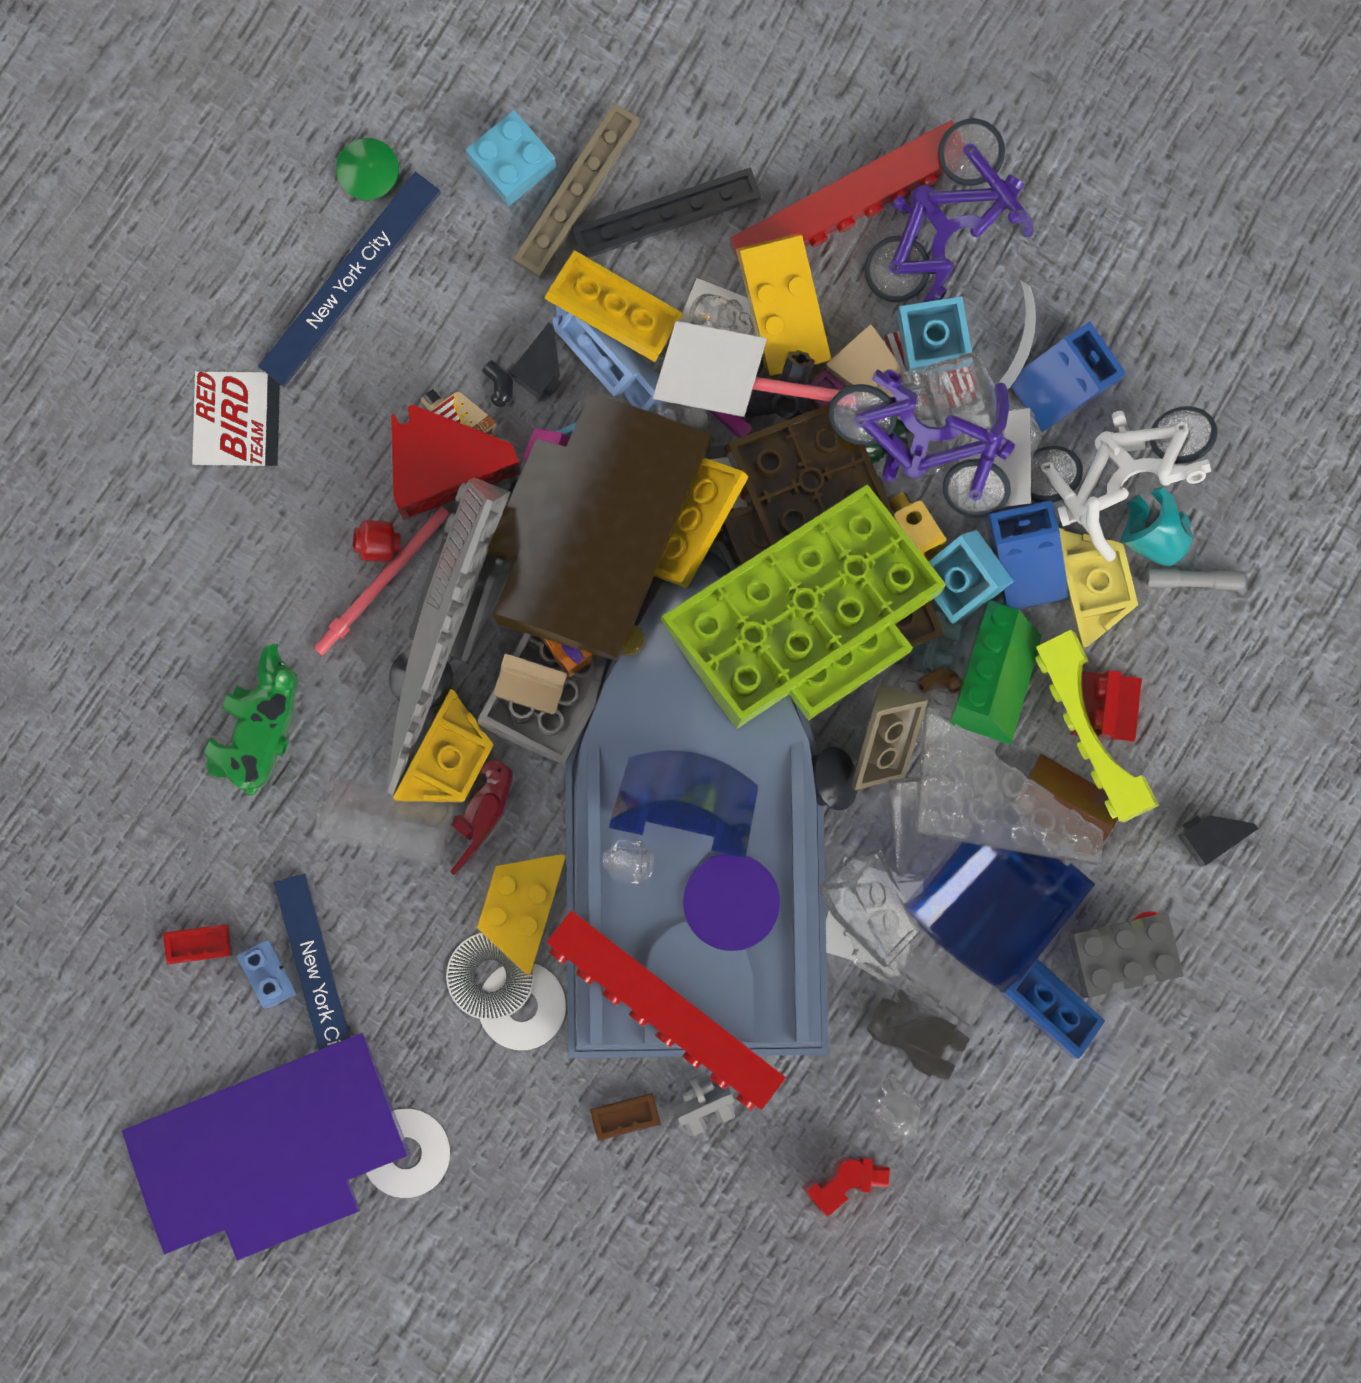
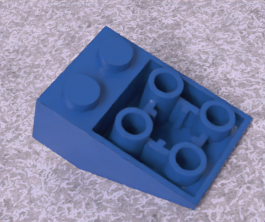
[1010,321,1126,433]
[985,500,1070,610]

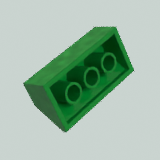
[949,600,1042,745]

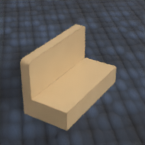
[494,654,567,715]

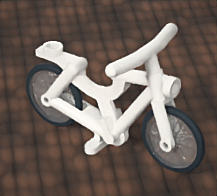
[1030,406,1218,561]

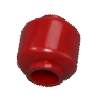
[353,520,401,562]

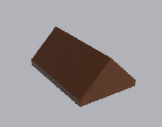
[1009,754,1118,857]

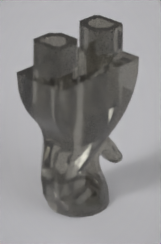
[866,989,970,1081]

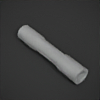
[1146,568,1245,590]

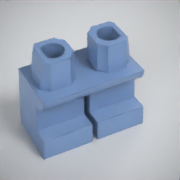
[236,940,298,1009]

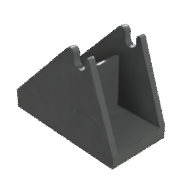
[408,532,514,664]

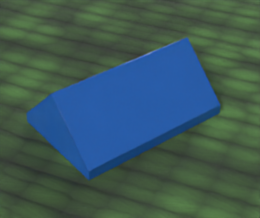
[1000,955,1105,1059]

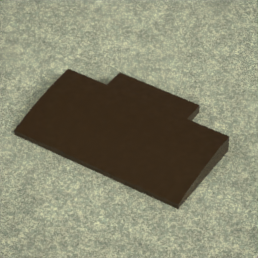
[488,393,712,661]
[722,403,944,648]

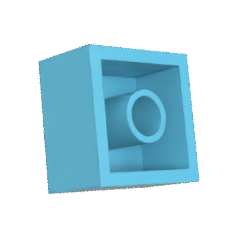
[466,110,556,207]
[896,296,973,376]
[928,530,1014,624]

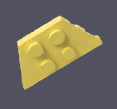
[1059,528,1138,649]

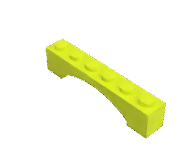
[1035,630,1159,822]

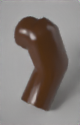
[916,666,962,694]

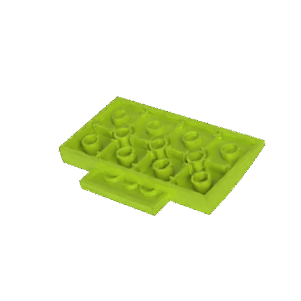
[661,484,946,729]

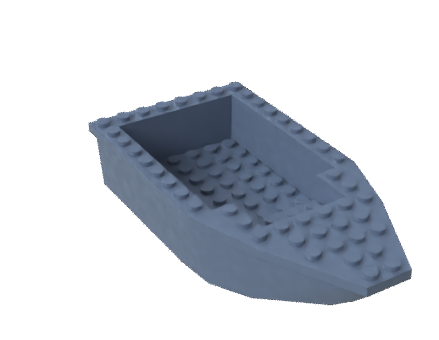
[566,541,828,1058]

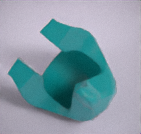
[1120,487,1193,566]

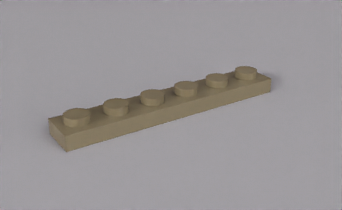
[513,103,641,278]

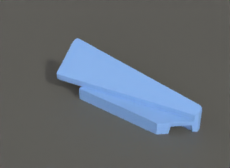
[553,306,665,412]

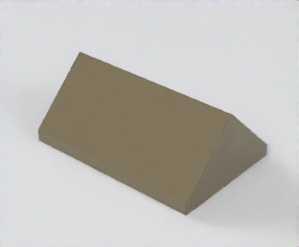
[851,684,928,790]

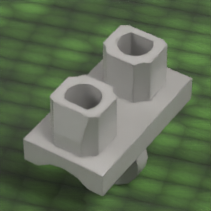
[673,1077,735,1136]

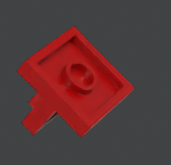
[1070,670,1142,742]

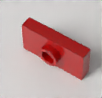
[163,924,232,965]

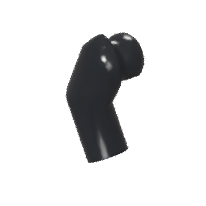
[482,360,513,407]

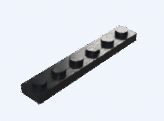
[572,167,761,258]

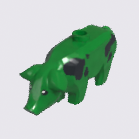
[205,644,298,795]

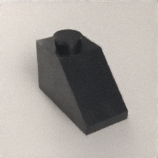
[510,322,561,401]
[1178,815,1258,867]

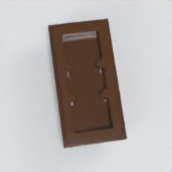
[590,1092,661,1141]

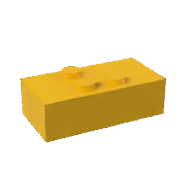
[736,233,831,376]

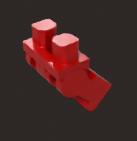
[802,1156,890,1217]

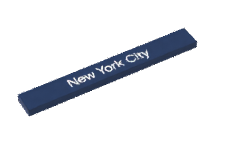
[258,171,441,387]
[274,873,350,1050]

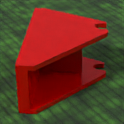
[391,405,521,521]

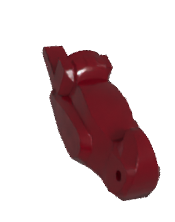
[450,760,513,875]

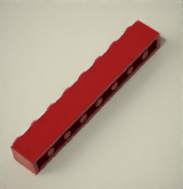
[730,120,968,262]
[546,910,786,1111]

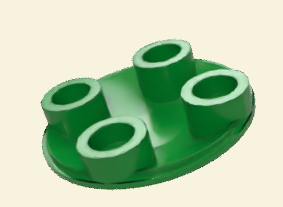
[336,138,399,202]

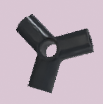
[745,350,819,419]

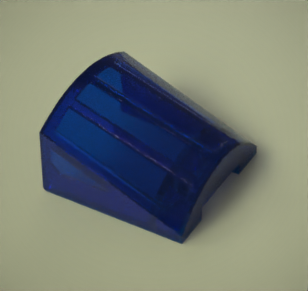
[609,750,759,858]
[904,799,1095,990]

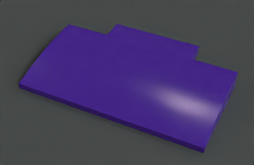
[122,1033,411,1261]

